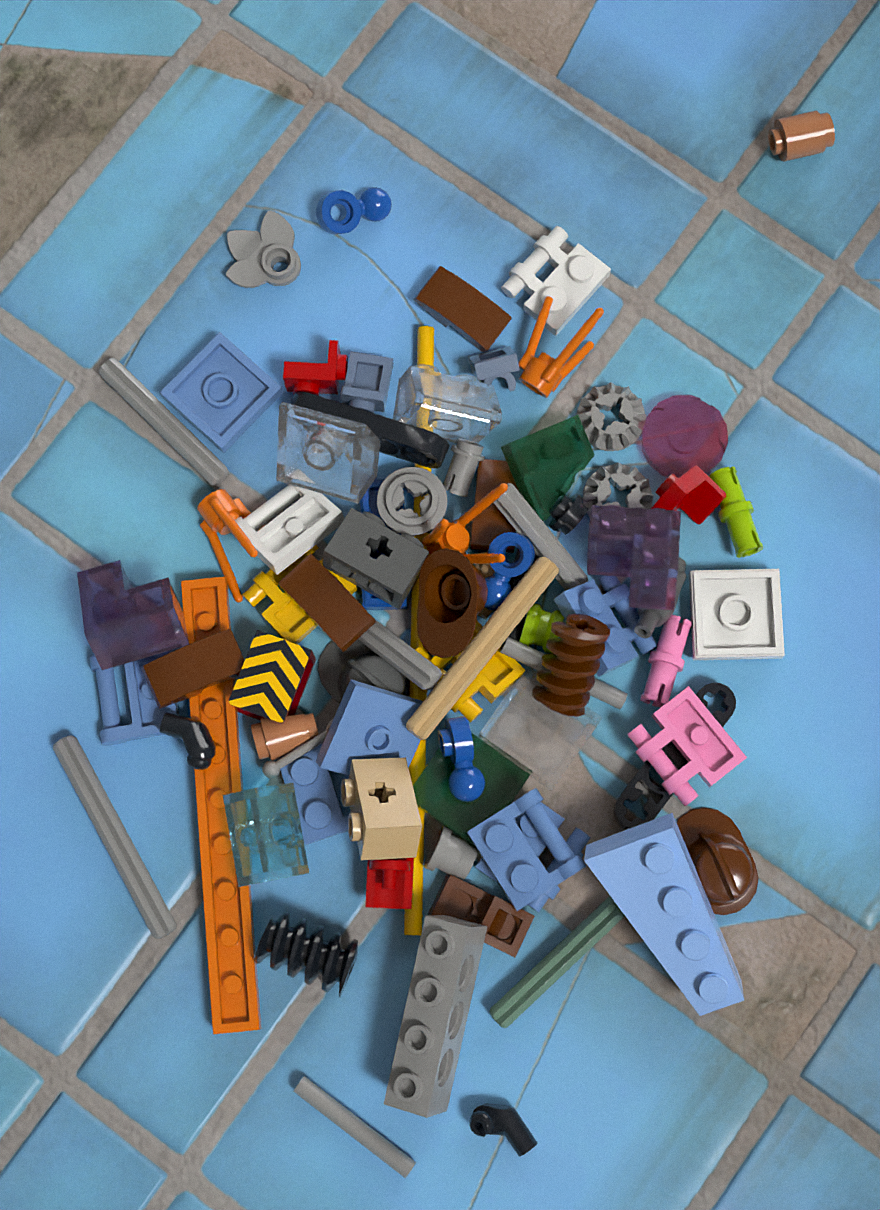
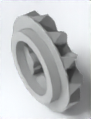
[576,382,646,451]
[583,462,653,532]
[377,467,447,537]

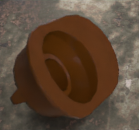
[417,548,488,658]
[677,808,759,915]

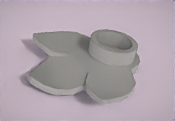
[226,210,301,288]

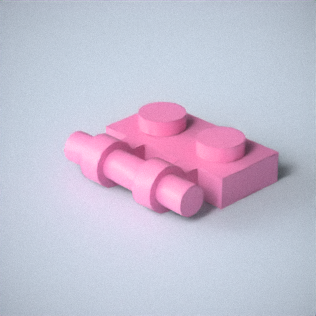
[627,686,747,806]

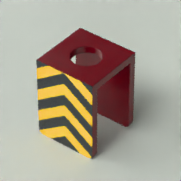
[229,630,317,724]

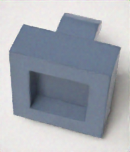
[468,346,520,397]

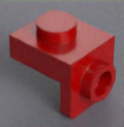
[283,340,348,396]
[649,465,726,524]

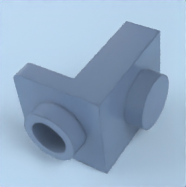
[340,351,394,413]

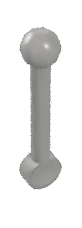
[262,720,333,778]

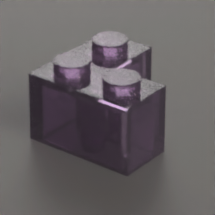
[587,505,681,610]
[77,560,189,670]

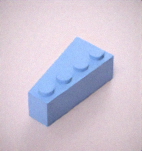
[584,813,744,1016]

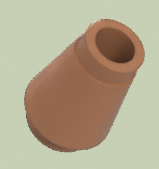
[251,713,319,761]

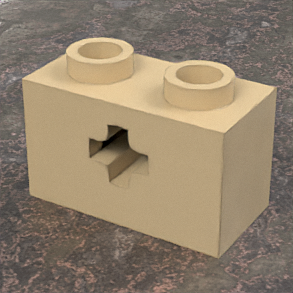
[341,757,422,860]

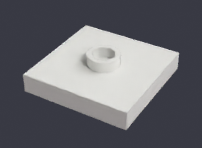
[689,569,785,661]

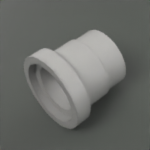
[424,826,478,880]

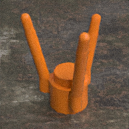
[518,296,604,398]
[422,483,508,564]
[197,489,265,603]

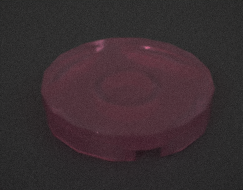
[641,395,728,478]

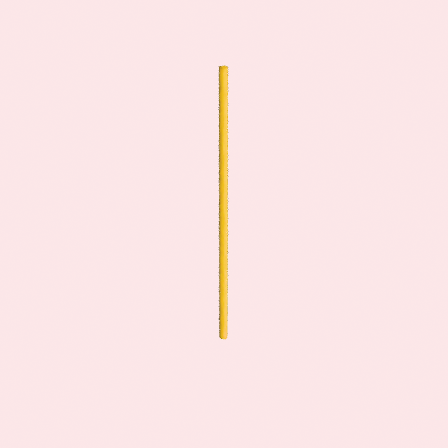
[404,326,435,936]

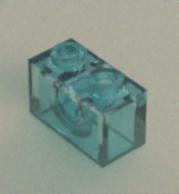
[223,783,309,887]

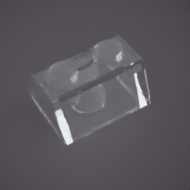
[393,364,502,443]
[276,402,380,504]
[479,667,603,791]

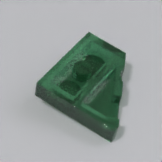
[501,415,595,521]

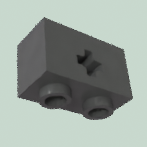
[323,508,429,609]

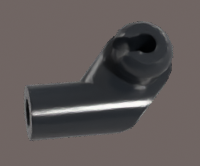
[160,712,216,770]
[469,1103,538,1157]

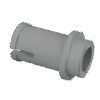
[442,438,485,497]

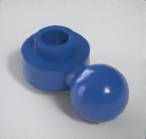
[316,187,392,234]
[484,532,535,611]
[438,716,485,802]

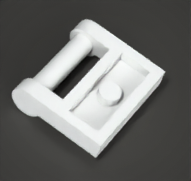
[235,473,344,575]

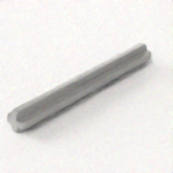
[53,735,177,939]

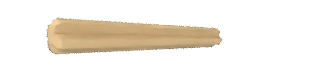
[406,556,559,740]

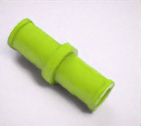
[709,466,764,558]

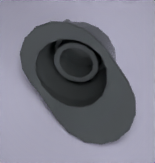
[318,639,410,704]

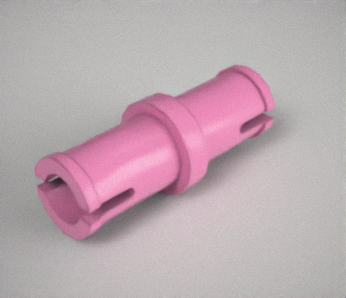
[640,615,692,708]

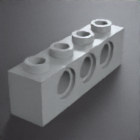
[384,915,487,1118]

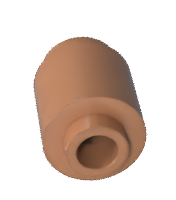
[768,111,835,162]

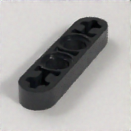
[286,391,450,469]
[613,683,736,830]

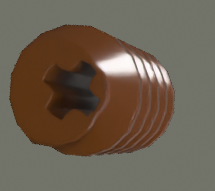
[531,614,610,717]

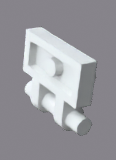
[501,226,611,336]

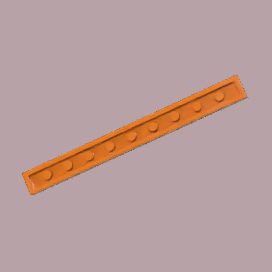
[181,577,262,1034]

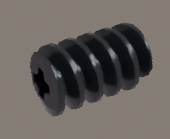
[254,910,358,997]

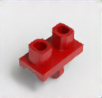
[365,858,414,910]

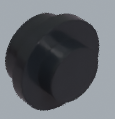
[548,493,588,535]

